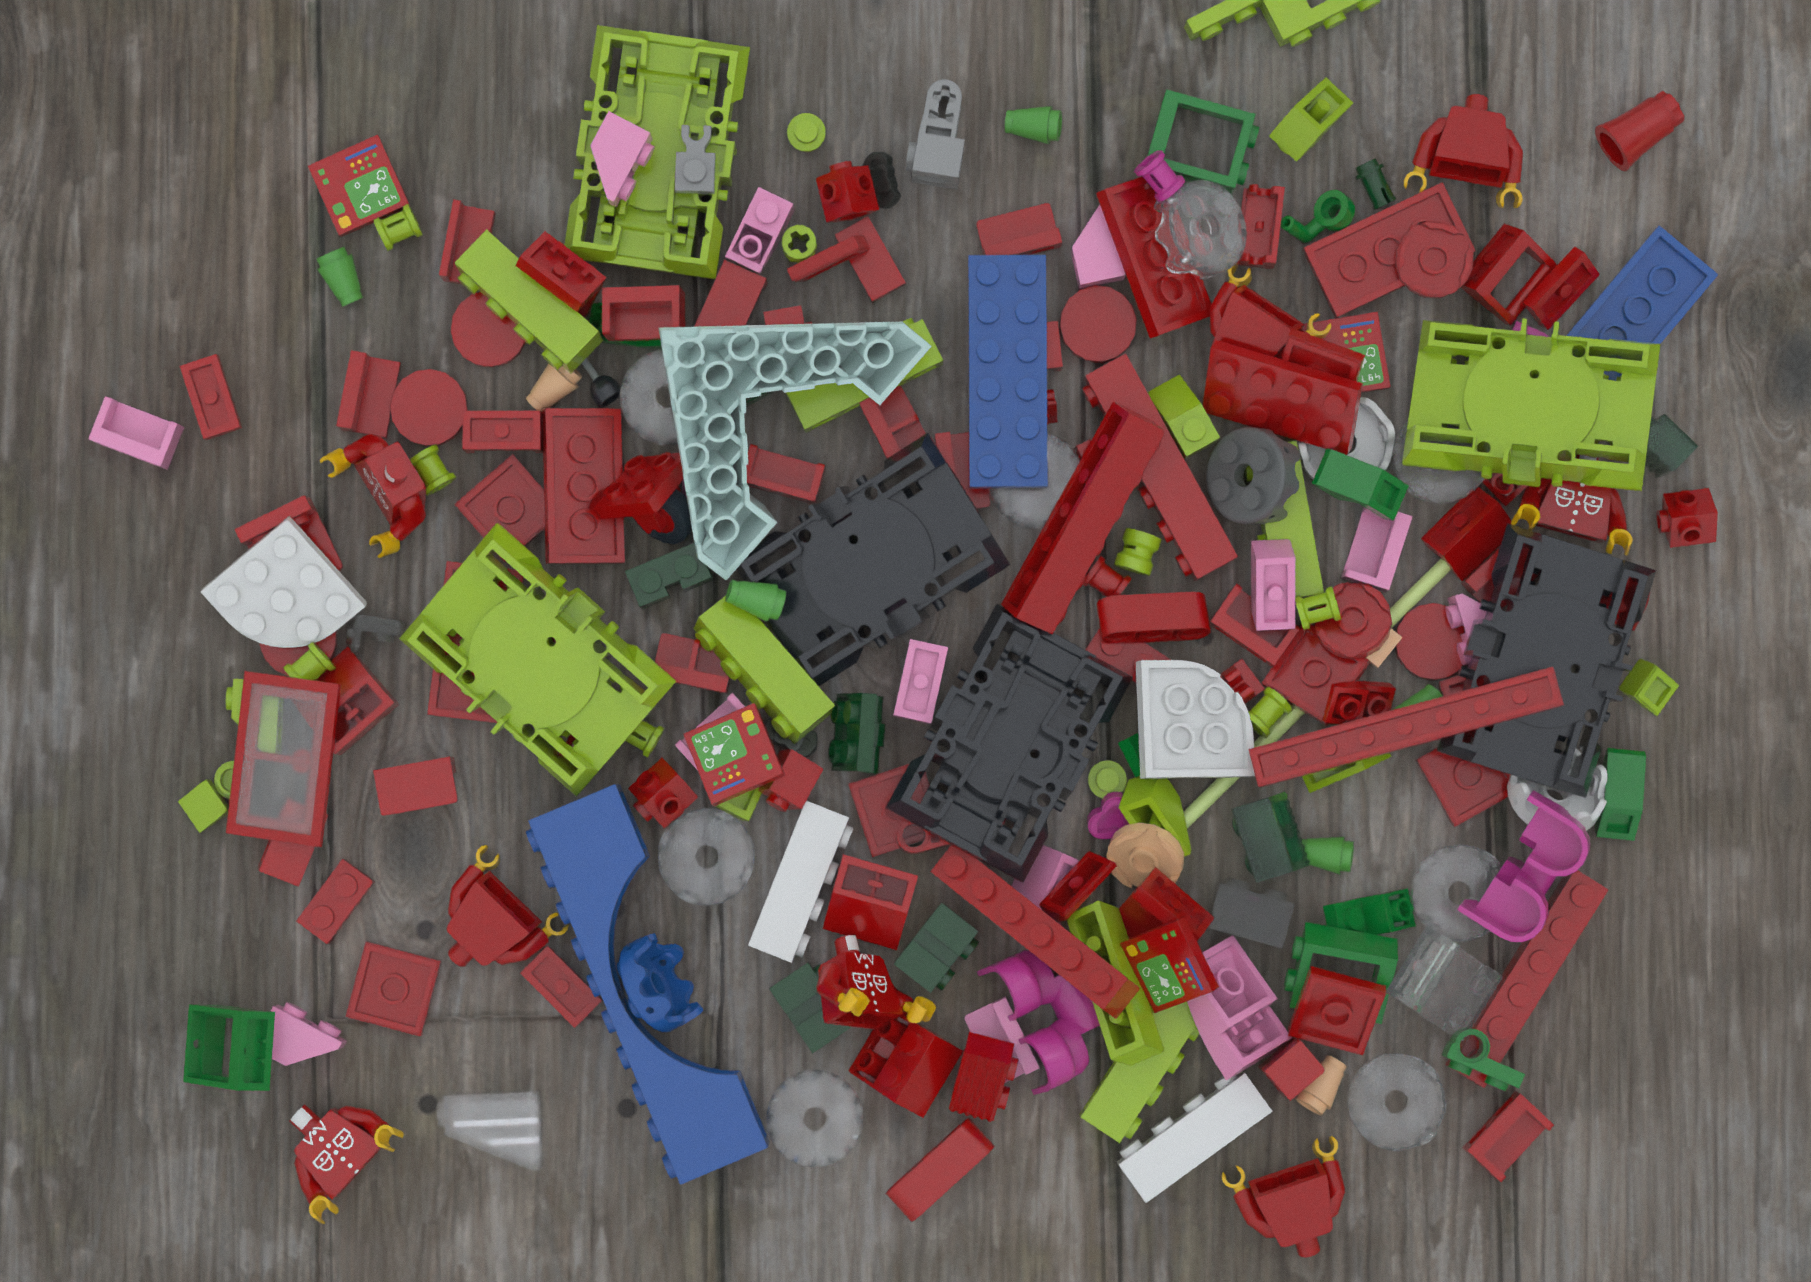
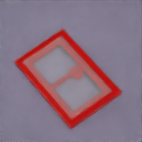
[226,671,341,847]

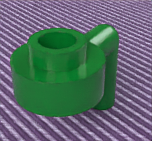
[1280,190,1355,243]

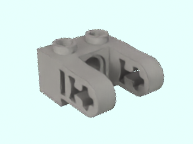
[906,79,965,190]

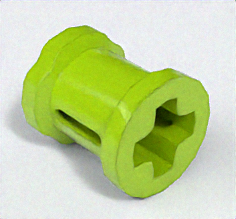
[373,204,423,251]
[782,225,817,263]
[410,445,457,496]
[1295,586,1341,630]
[283,641,336,680]
[1248,687,1293,738]
[626,721,665,758]

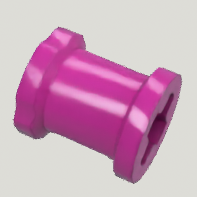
[1134,150,1185,202]

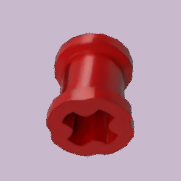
[1083,556,1132,597]

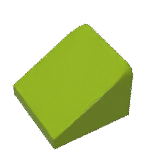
[1619,659,1679,716]
[178,779,229,833]

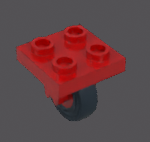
[594,452,692,544]

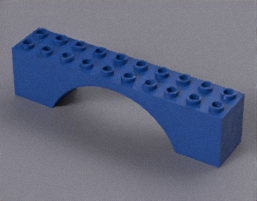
[525,784,770,1185]

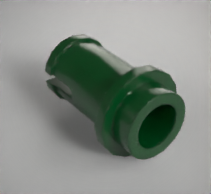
[1355,158,1396,210]

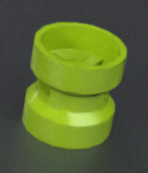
[1114,528,1162,577]

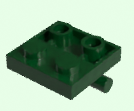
[828,693,886,774]

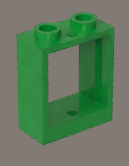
[1147,89,1259,194]
[1284,922,1398,1024]
[183,1004,275,1091]

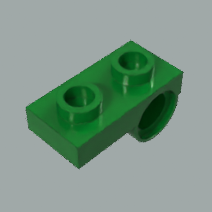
[1441,1027,1525,1091]

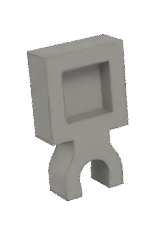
[675,125,716,194]

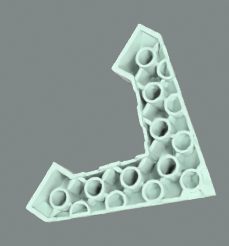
[659,321,932,580]

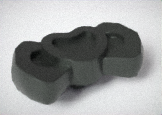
[863,152,901,209]
[764,717,818,758]

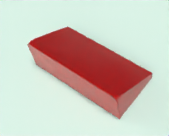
[1039,851,1117,922]

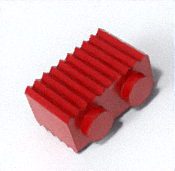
[949,1032,1019,1122]

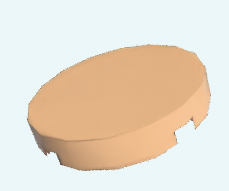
[1106,823,1184,888]

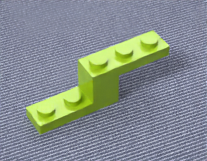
[1184,0,1381,47]

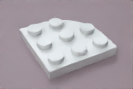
[201,516,367,648]
[1136,660,1255,779]

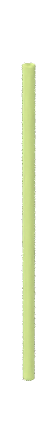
[1183,558,1451,829]

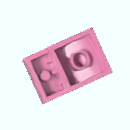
[1187,935,1292,1081]

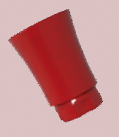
[1595,91,1685,171]

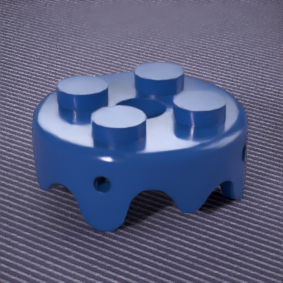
[617,933,703,1032]

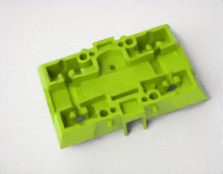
[564,25,750,279]
[1402,318,1660,491]
[399,523,676,797]

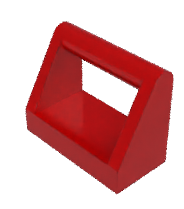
[1461,223,1557,326]

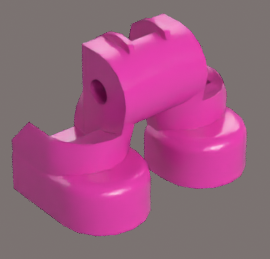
[1457,790,1590,942]
[976,950,1100,1095]

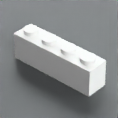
[748,801,853,963]
[1117,1071,1272,1203]

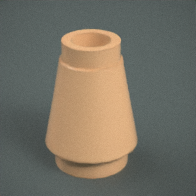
[526,363,582,412]
[1296,1055,1347,1116]

